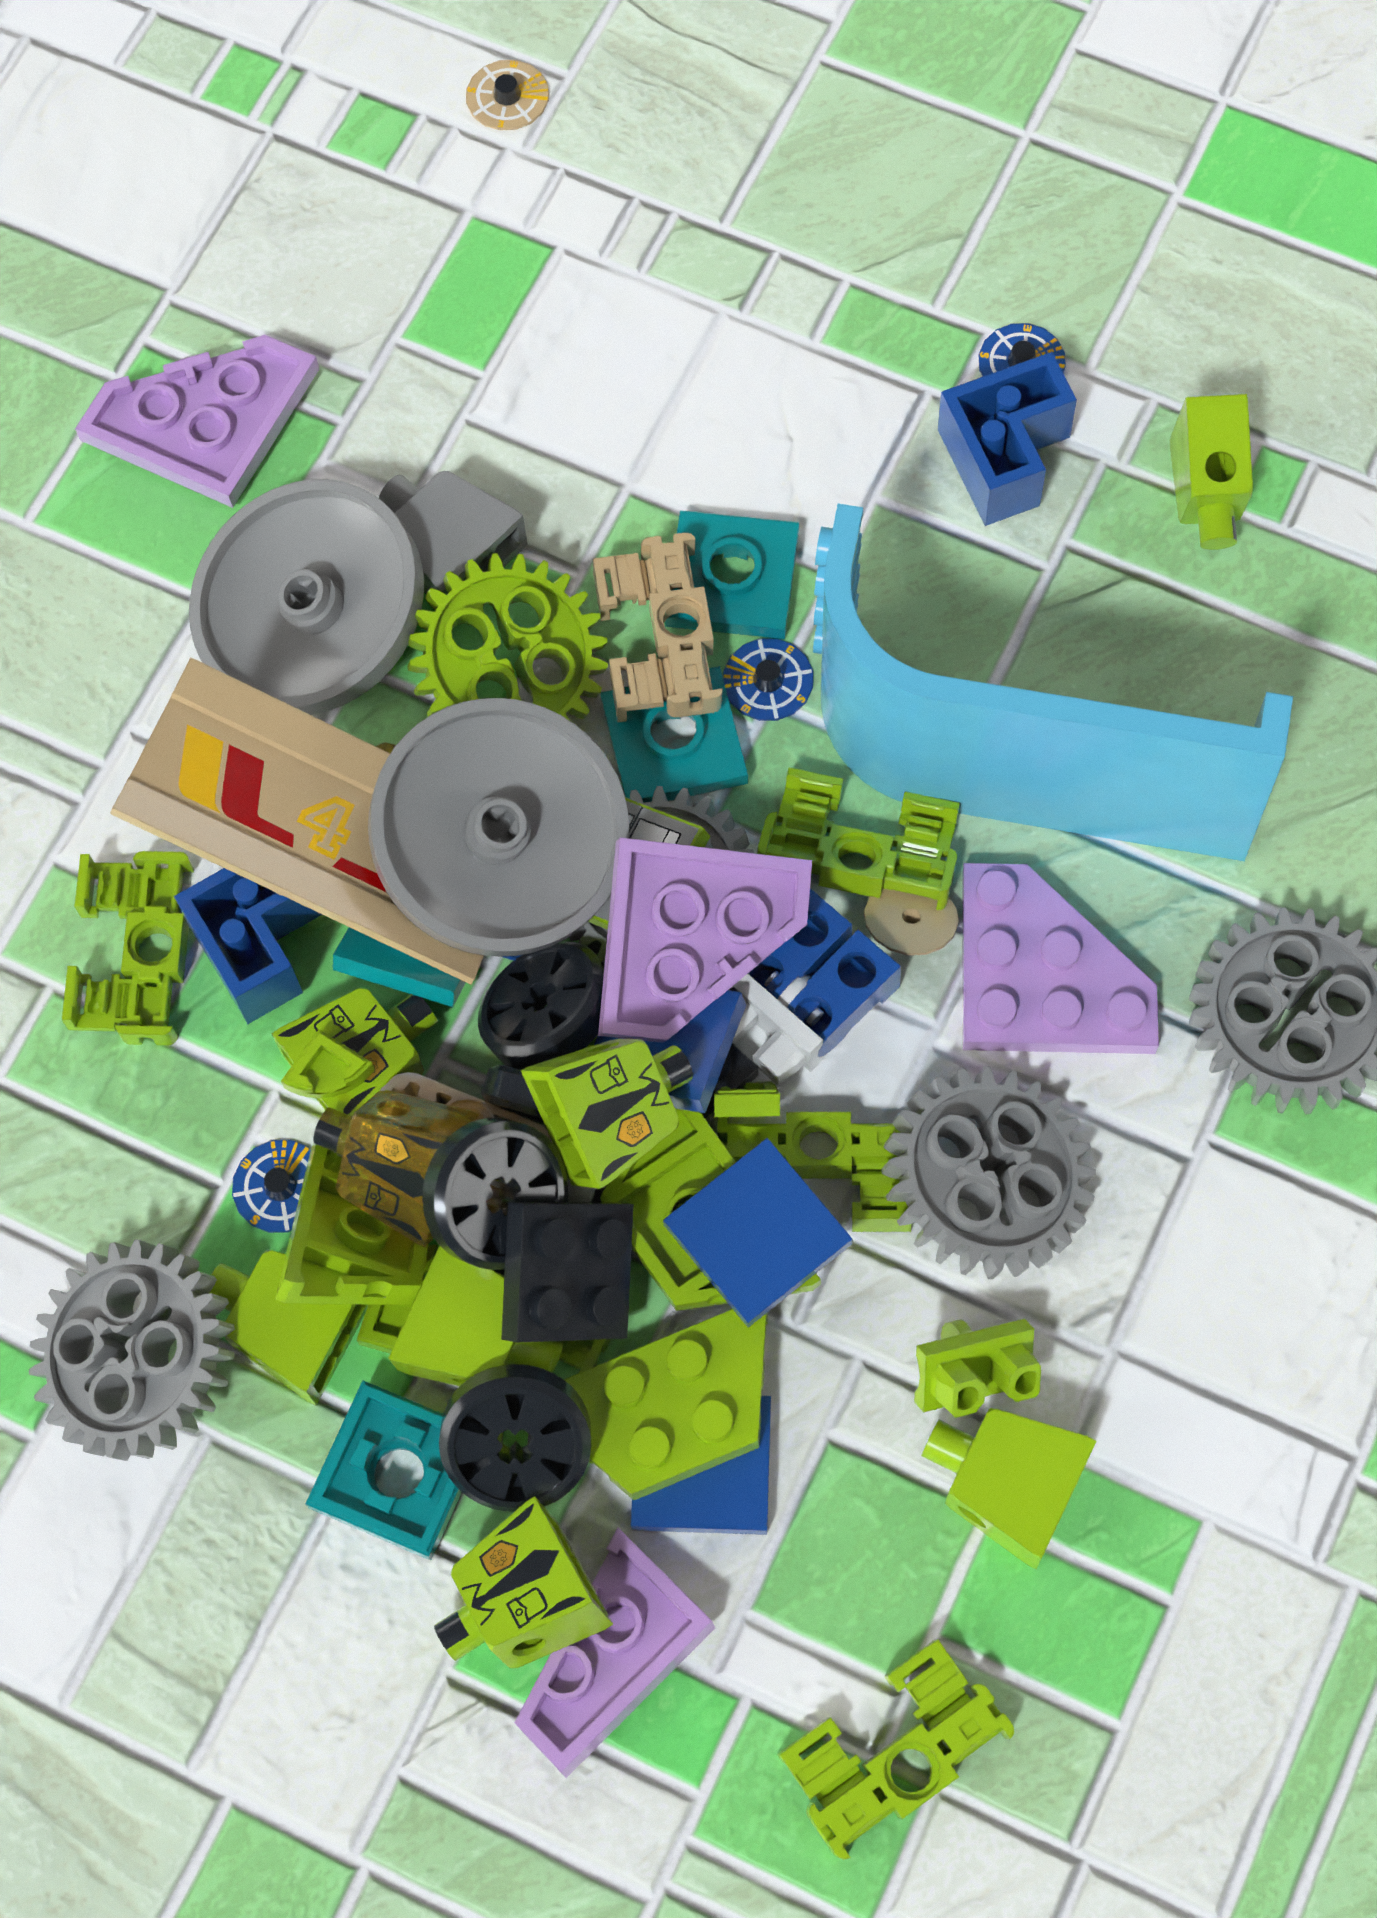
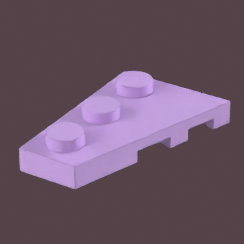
[514,1527,715,1778]

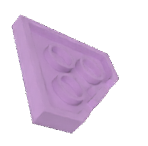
[75,335,319,508]
[598,837,812,1043]
[962,863,1159,1054]

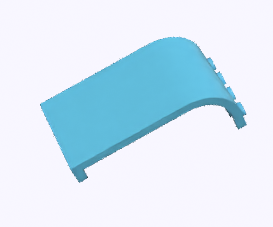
[813,503,1293,861]

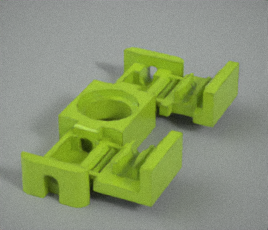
[757,767,960,910]
[61,851,194,1045]
[717,1112,912,1232]
[777,1639,1014,1859]

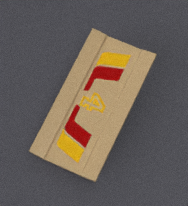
[110,657,484,985]

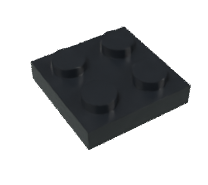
[501,1202,634,1343]

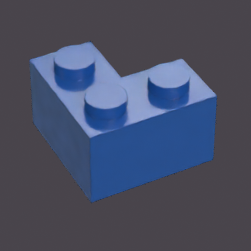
[937,352,1077,526]
[174,868,322,1024]

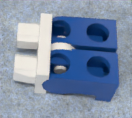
[729,888,901,1085]

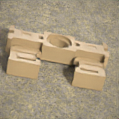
[593,533,722,722]

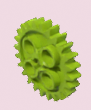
[407,553,608,721]

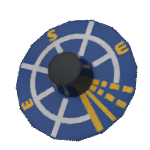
[978,323,1066,377]
[723,639,813,721]
[232,1140,311,1233]

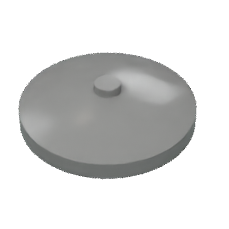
[189,479,424,715]
[368,698,629,957]

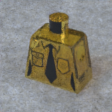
[313,1090,479,1247]

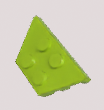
[600,1108,821,1311]
[275,1143,430,1305]
[564,1309,768,1500]

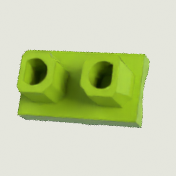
[914,1318,1041,1418]

